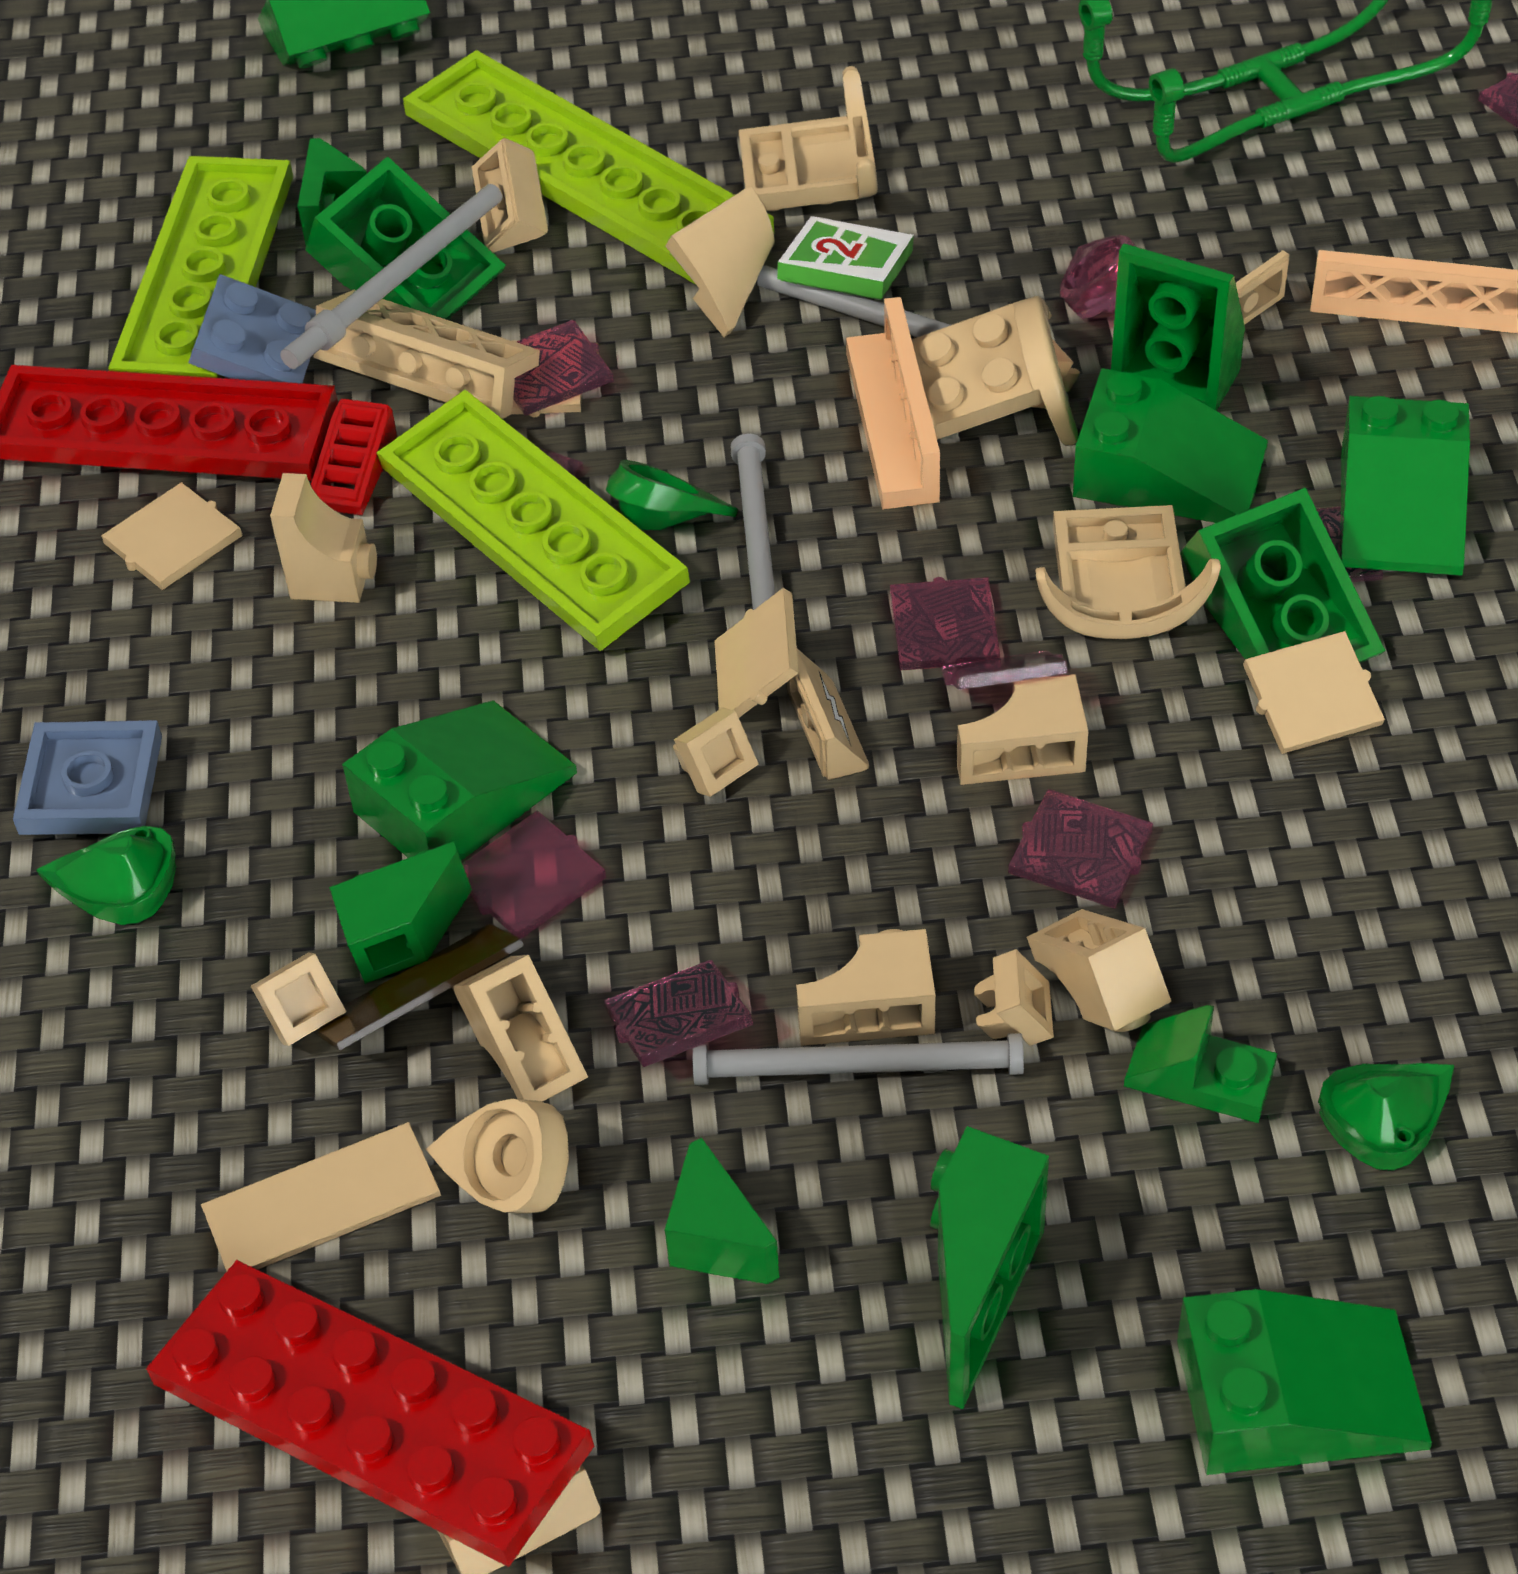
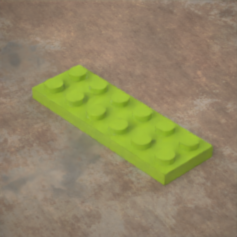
[108,156,294,378]
[377,390,690,651]

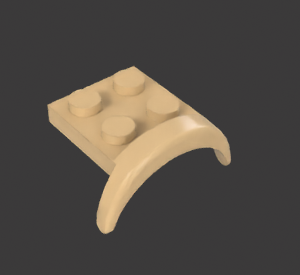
[739,66,878,211]
[912,296,1078,445]
[1035,505,1221,639]

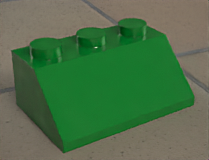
[258,0,430,69]

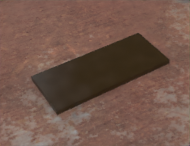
[313,923,524,1050]

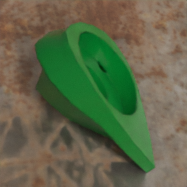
[606,460,738,530]
[36,826,176,925]
[1318,1063,1454,1170]

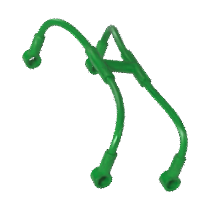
[1078,0,1492,163]

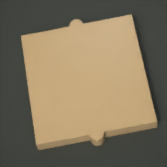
[101,482,242,590]
[715,588,799,717]
[1243,631,1385,754]

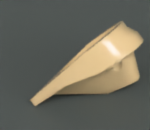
[426,1099,569,1214]

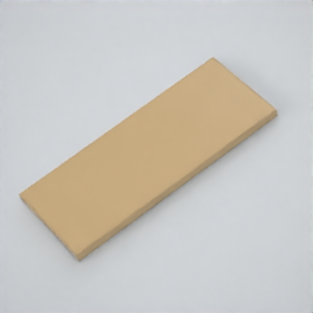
[201,1122,441,1271]

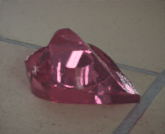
[1060,235,1137,319]

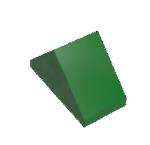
[665,1137,780,1284]

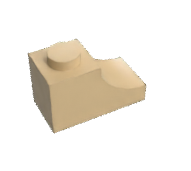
[270,473,377,603]
[957,674,1088,785]
[1027,909,1172,1032]
[796,929,935,1046]
[452,955,588,1102]

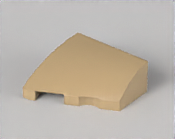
[665,185,775,337]

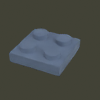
[188,274,316,383]
[13,720,162,835]

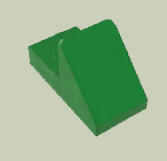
[298,138,367,245]
[1124,1005,1278,1123]

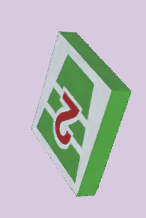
[777,216,914,300]

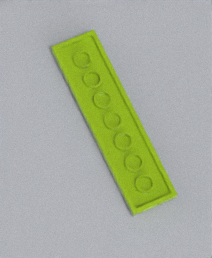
[403,50,775,285]

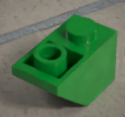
[329,841,472,984]

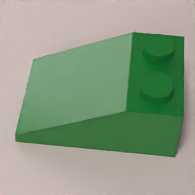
[305,156,506,320]
[1111,243,1245,411]
[1073,368,1268,523]
[1340,396,1470,576]
[1180,487,1385,663]
[342,700,577,861]
[930,1126,1049,1409]
[1177,1289,1432,1475]

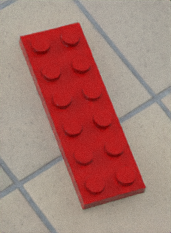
[0,365,338,481]
[146,1260,594,1567]

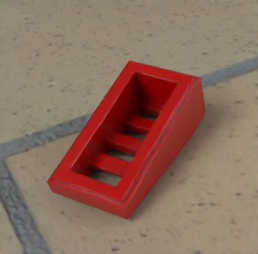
[311,399,397,516]

